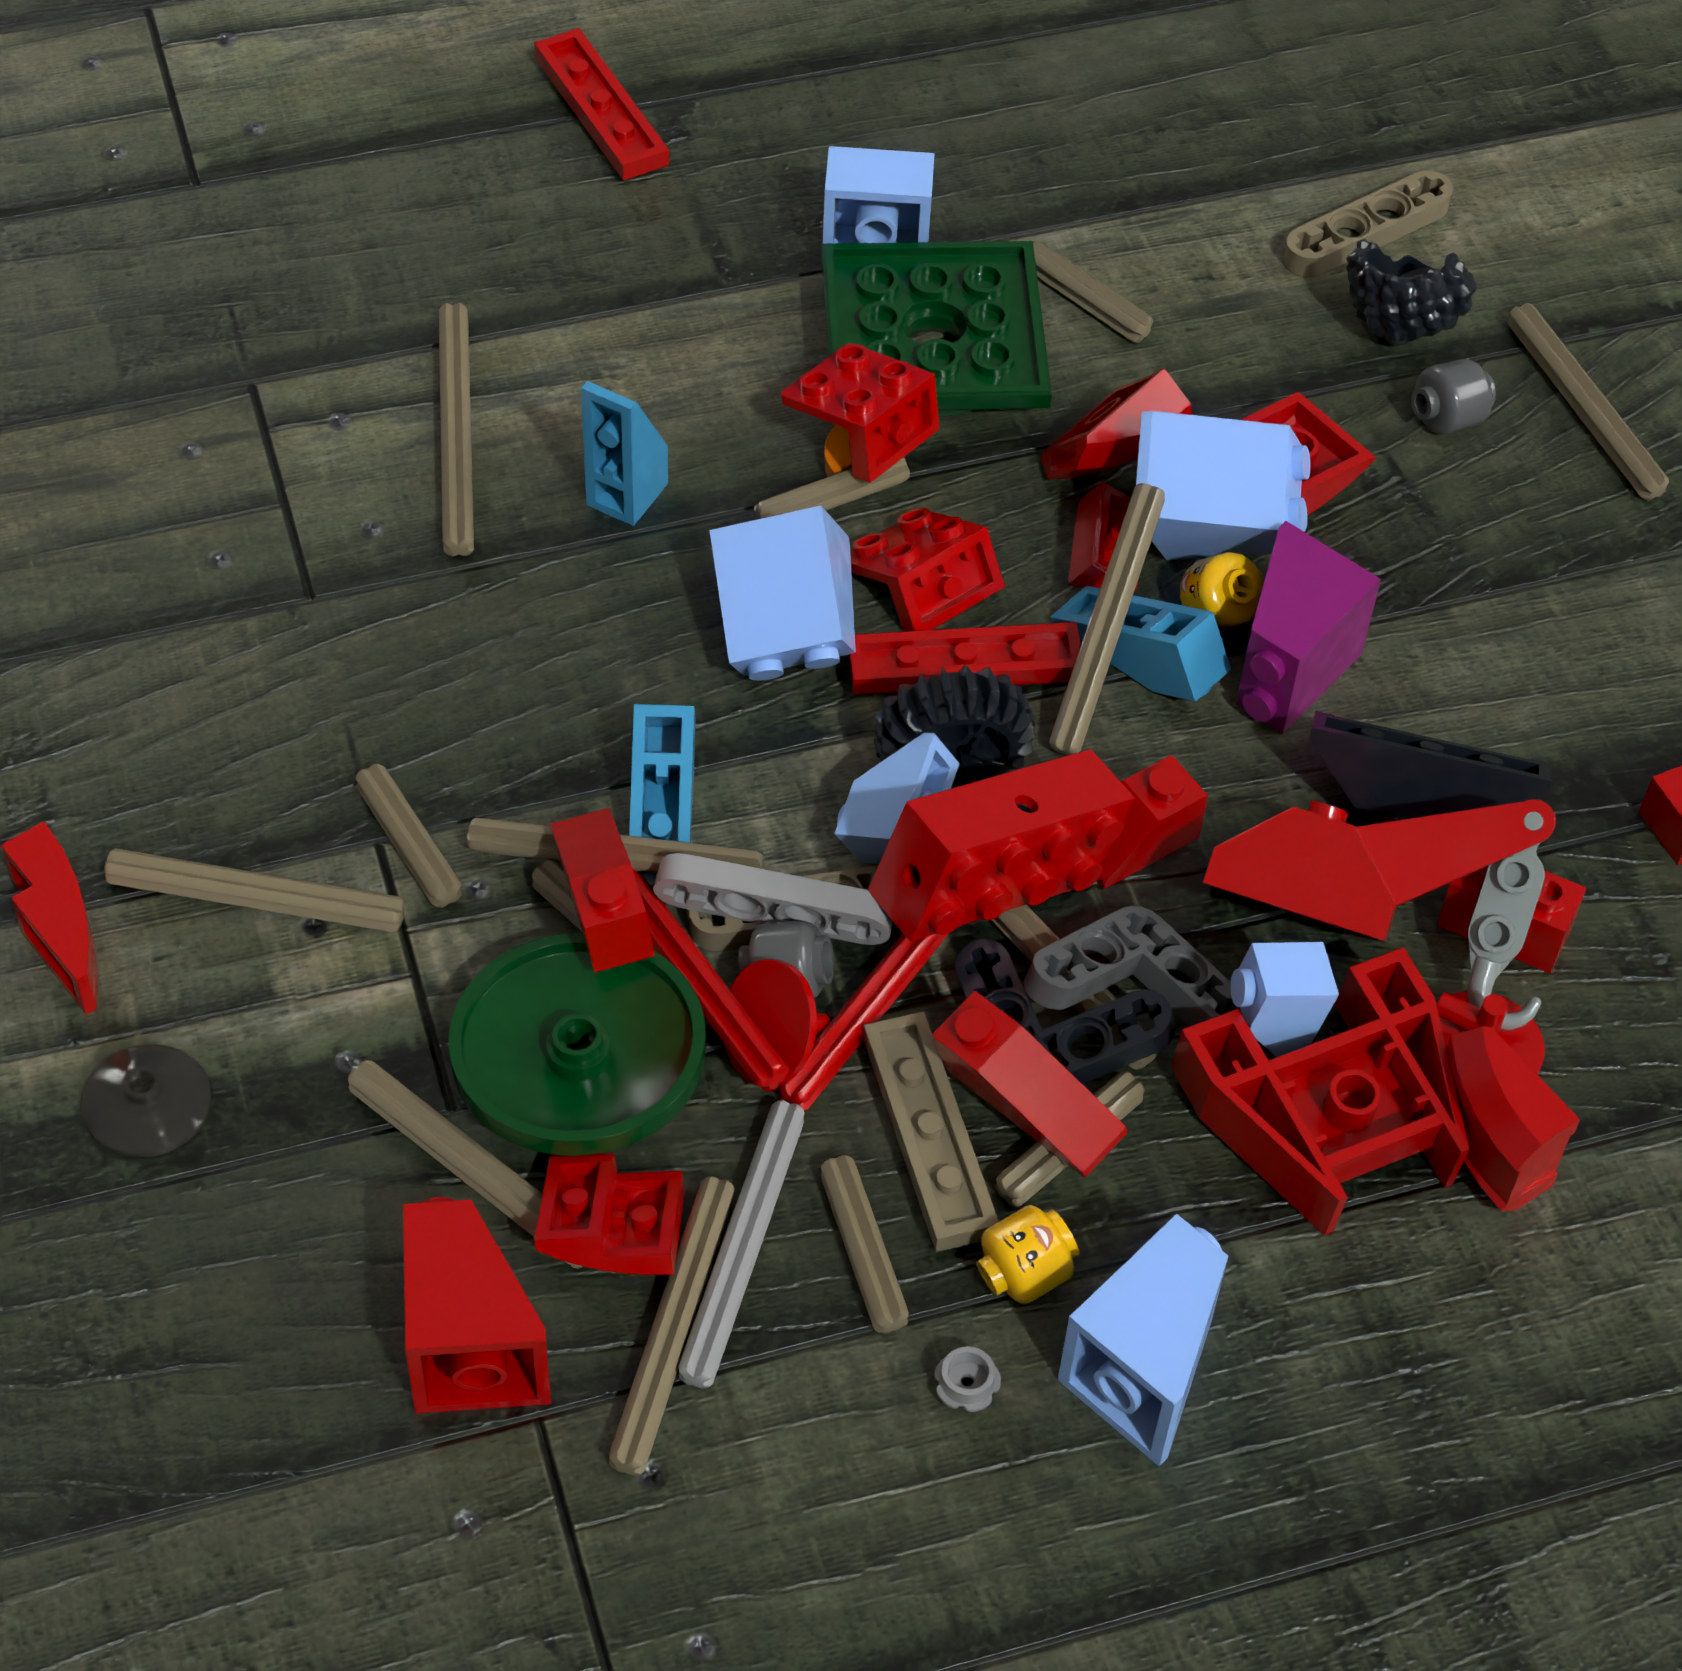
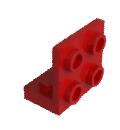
[781,343,939,483]
[850,508,1005,632]

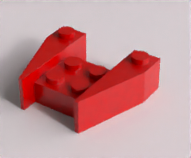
[1171,947,1470,1236]

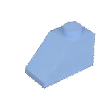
[834,733,960,864]
[1231,942,1339,1057]

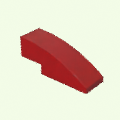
[1,821,98,1015]

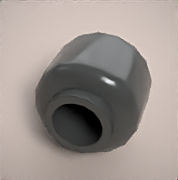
[1411,359,1496,434]
[738,921,834,999]

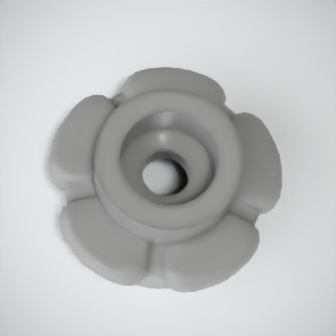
[934,1346,1001,1412]

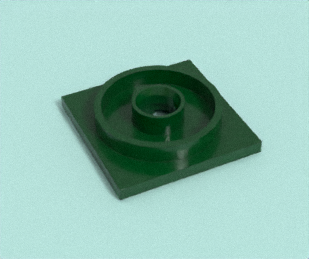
[821,241,1052,417]

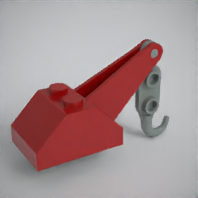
[1203,799,1556,1030]

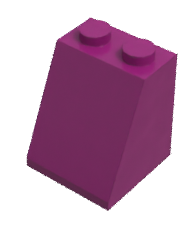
[1236,521,1381,734]

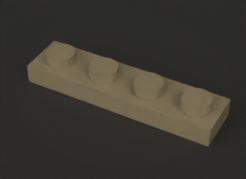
[863,1012,999,1252]

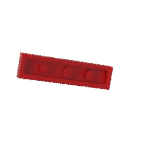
[534,28,669,181]
[847,622,1081,694]

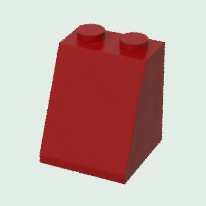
[403,1197,551,1414]

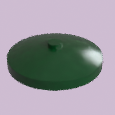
[449,932,706,1156]

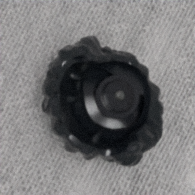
[1346,239,1477,346]

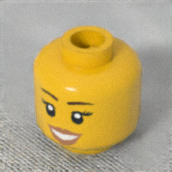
[1180,552,1264,630]
[976,1205,1079,1304]

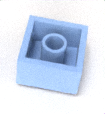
[823,146,935,244]

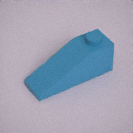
[581,381,668,526]
[1050,586,1231,702]
[629,704,696,886]

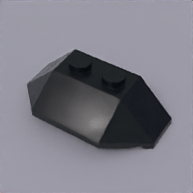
[1309,711,1551,822]

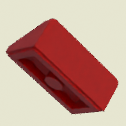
[1068,482,1138,592]

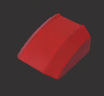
[1041,368,1192,480]
[1241,392,1377,516]
[1447,1026,1580,1211]

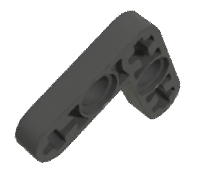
[1023,905,1243,1027]

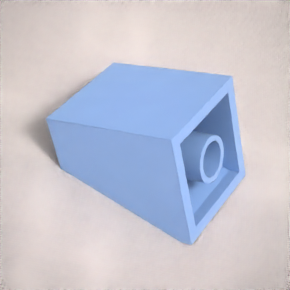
[1136,411,1311,560]
[709,506,856,681]
[1058,1214,1228,1466]

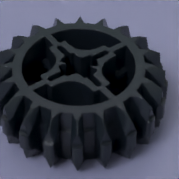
[874,665,1035,789]

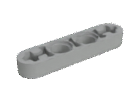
[653,853,893,945]

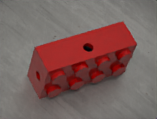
[868,749,1135,942]

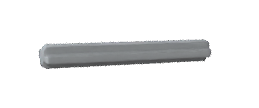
[678,1100,805,1389]

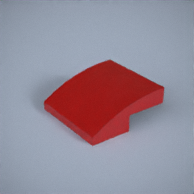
[534,1153,685,1275]

